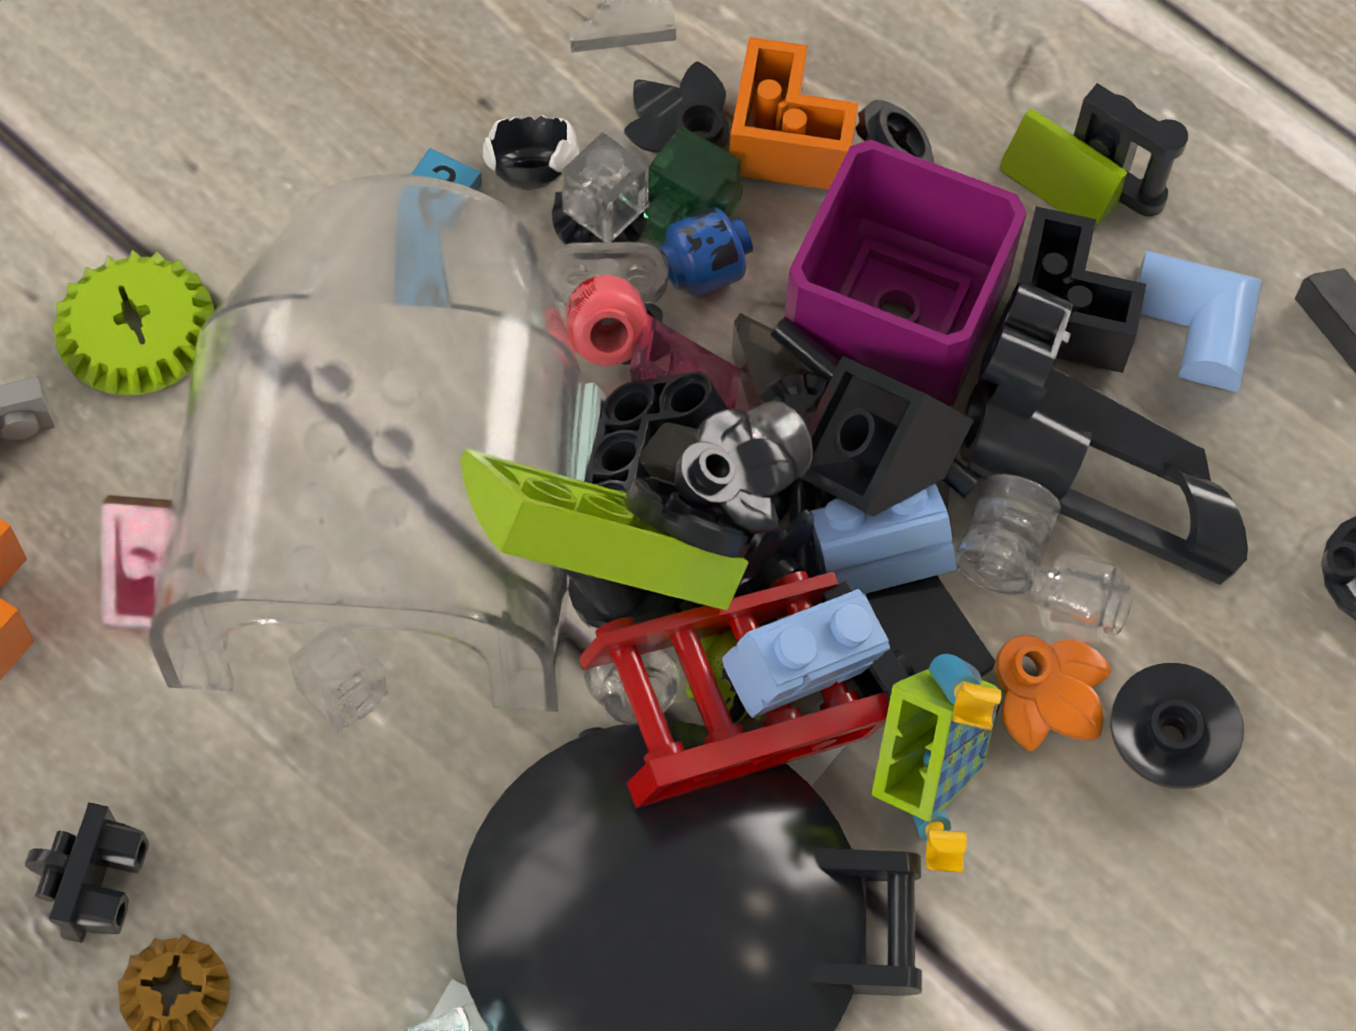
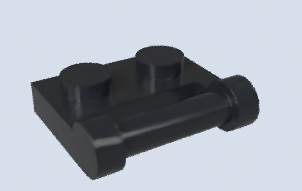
[1074,83,1188,217]

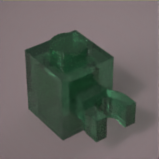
[644,126,743,246]

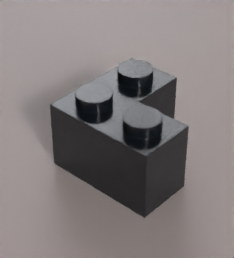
[1017,206,1147,373]

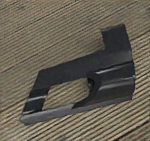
[960,280,1248,585]

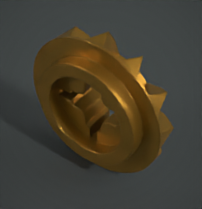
[117,934,230,1031]

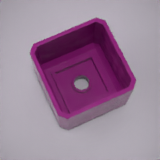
[784,140,1027,407]

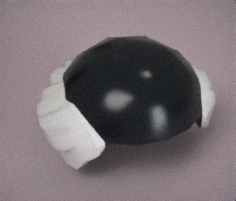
[483,115,580,191]

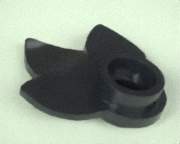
[624,61,729,158]
[675,408,798,533]
[733,509,814,598]

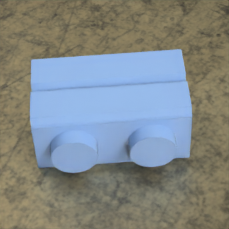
[811,484,957,594]
[722,589,890,718]

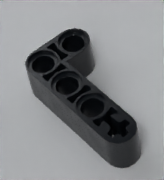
[565,372,728,618]

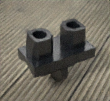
[25,802,149,943]

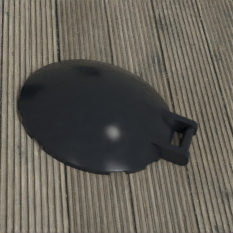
[457,721,922,1031]

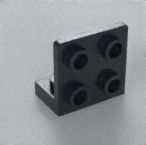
[821,575,995,727]

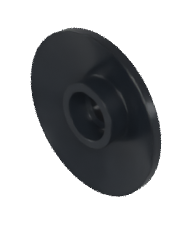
[1110,663,1244,789]

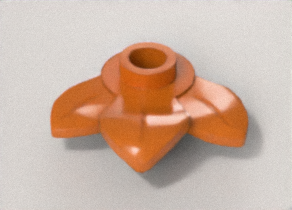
[995,635,1111,752]

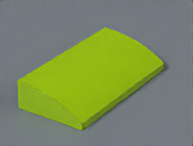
[460,448,749,611]

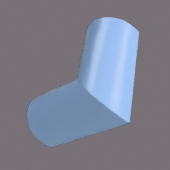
[1137,250,1263,393]

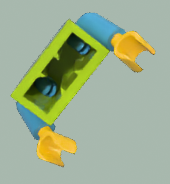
[871,654,1001,873]

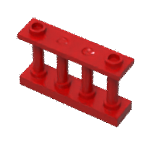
[579,571,889,808]

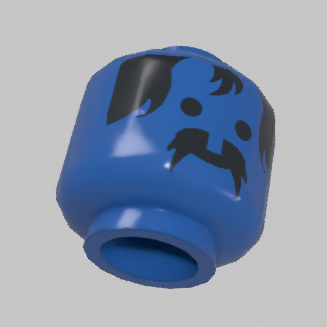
[658,208,753,296]

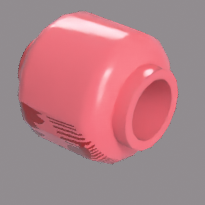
[565,275,648,366]

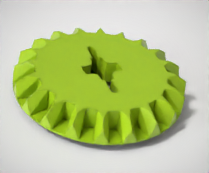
[52,250,215,396]

